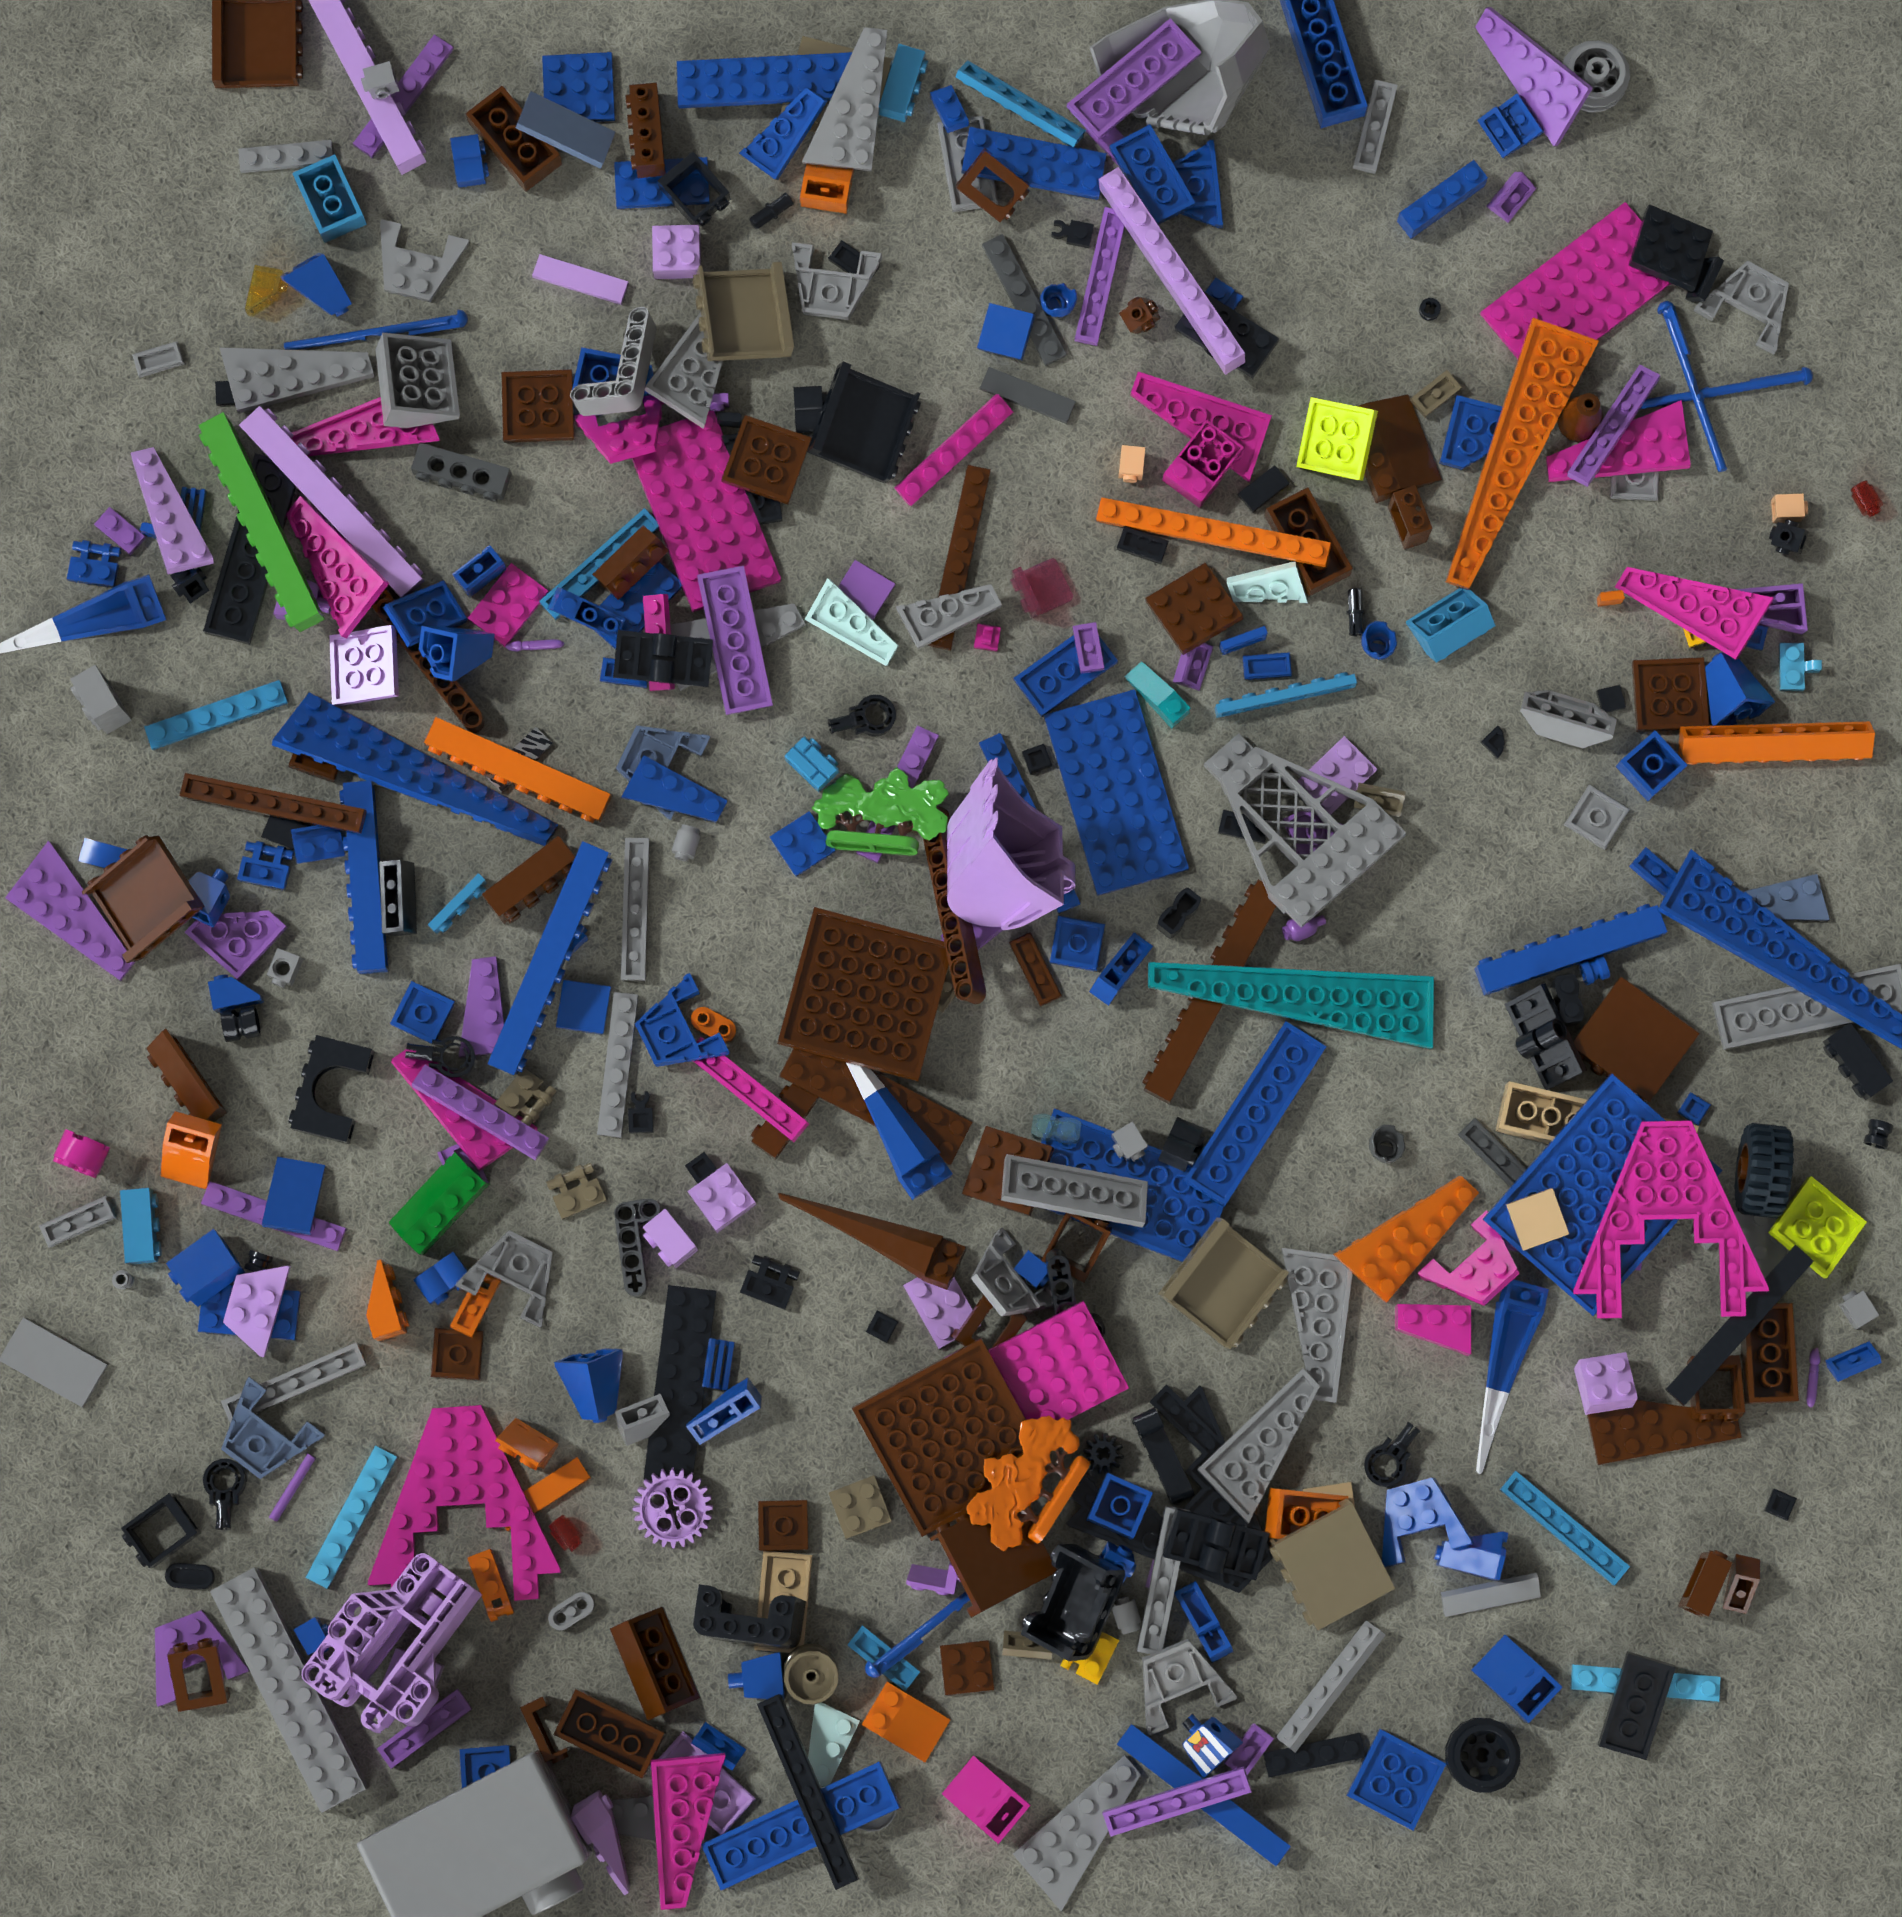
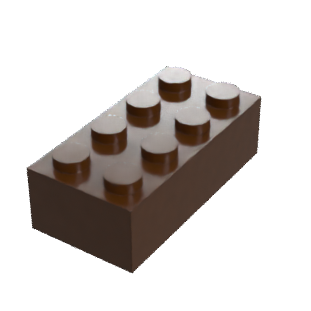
[465,86,562,192]
[1264,487,1353,597]
[482,836,575,924]
[1741,1303,1799,1404]
[553,1689,666,1778]

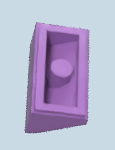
[1486,172,1536,223]
[1173,643,1213,691]

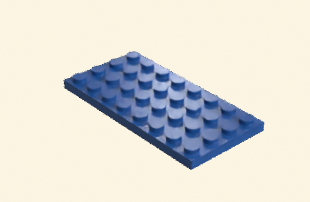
[1044,689,1189,896]
[1041,1108,1224,1262]

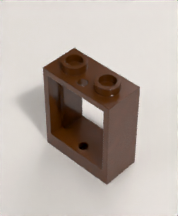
[1388,485,1432,550]
[1041,1213,1112,1283]
[1687,1355,1745,1423]
[1678,1550,1733,1617]

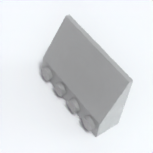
[376,333,460,428]

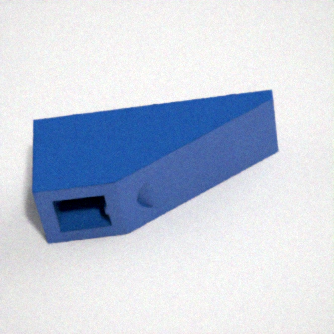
[547,587,626,640]

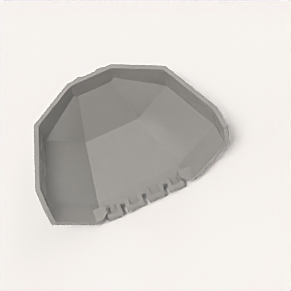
[1090,0,1270,135]

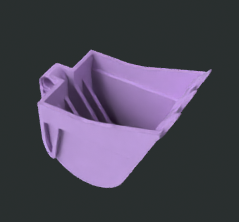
[947,758,1076,930]

